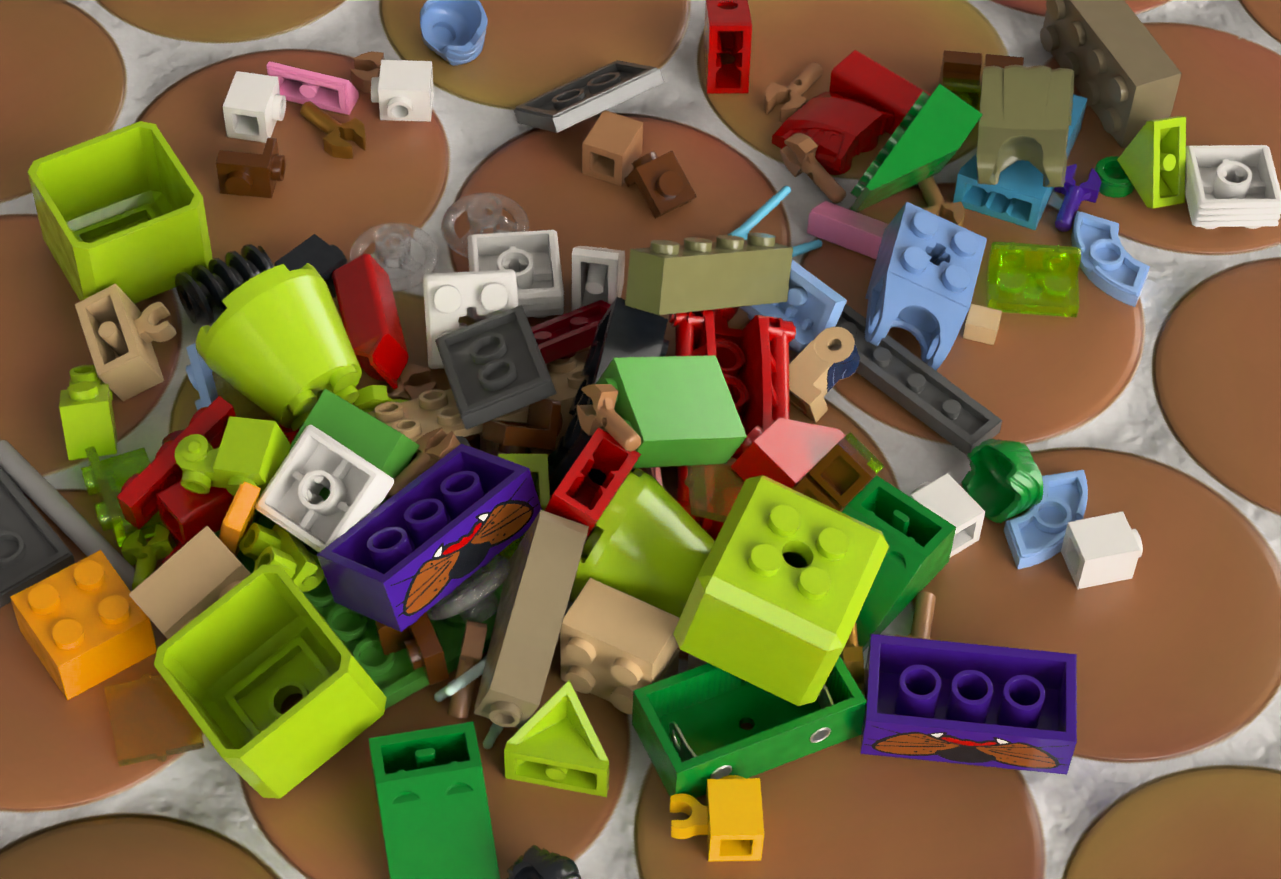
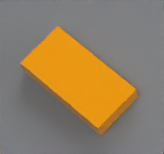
[219,481,261,557]

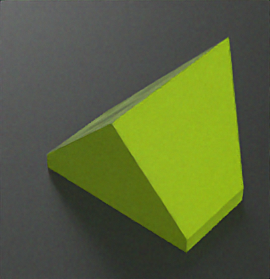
[1117,116,1186,208]
[504,680,609,797]

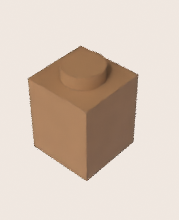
[582,110,643,187]

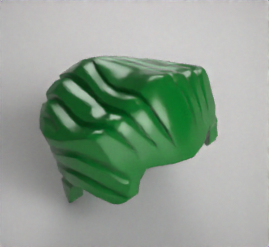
[961,439,1043,524]

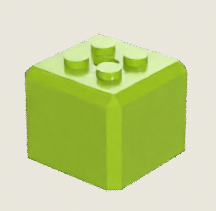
[28,121,213,304]
[673,475,889,706]
[154,565,387,799]

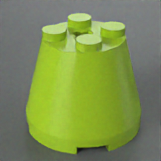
[196,263,362,431]
[569,468,715,618]

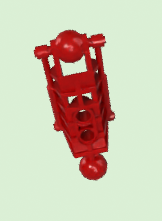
[668,307,796,540]

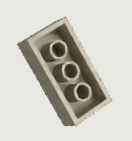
[1040,0,1182,148]

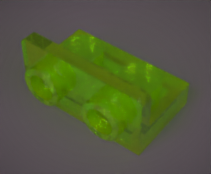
[986,242,1082,317]
[80,446,165,547]

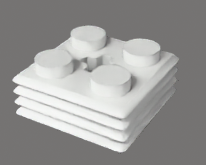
[1185,145,1281,229]
[467,230,564,320]
[423,269,518,369]
[255,425,394,552]

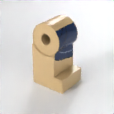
[789,327,860,423]

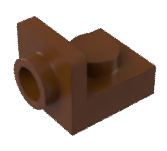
[375,612,449,685]

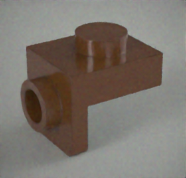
[216,138,286,198]
[624,151,697,219]
[481,398,563,454]

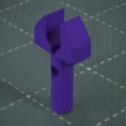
[1054,164,1102,232]

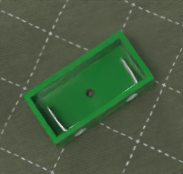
[632,656,867,798]

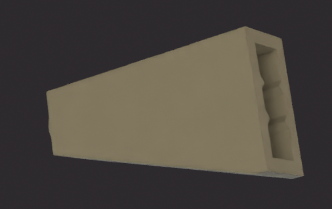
[474,510,589,729]

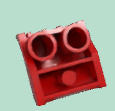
[772,92,894,175]

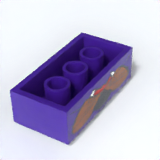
[317,443,542,632]
[860,634,1077,775]

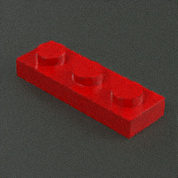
[117,396,236,530]

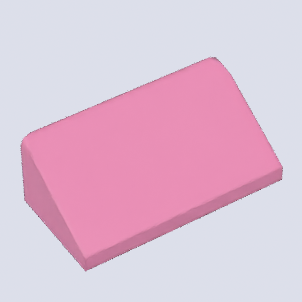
[267,61,359,115]
[807,201,889,259]

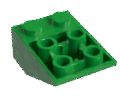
[849,84,983,212]
[842,475,956,652]
[368,721,500,879]

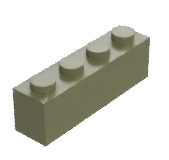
[625,233,793,315]

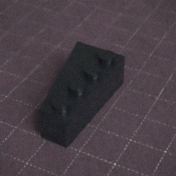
[549,297,669,495]

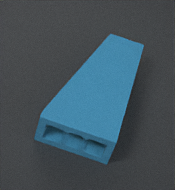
[953,94,1088,230]

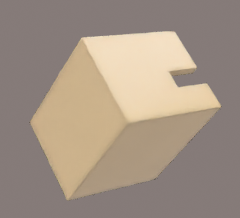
[963,304,1002,345]

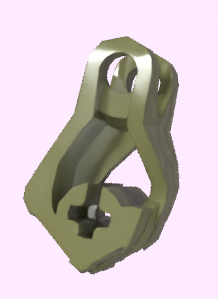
[976,65,1074,187]

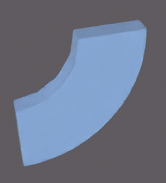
[1071,211,1150,307]
[1004,470,1088,569]

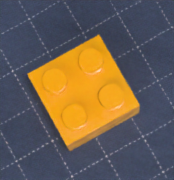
[10,550,157,701]

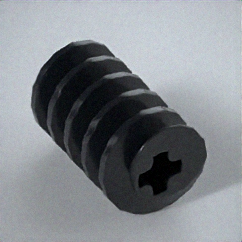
[175,244,274,324]

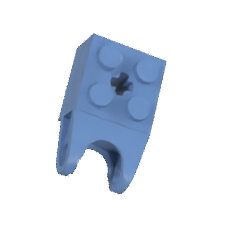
[865,202,987,371]

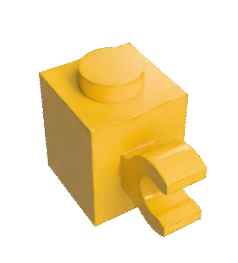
[669,775,764,862]

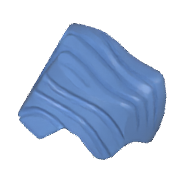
[420,0,488,66]

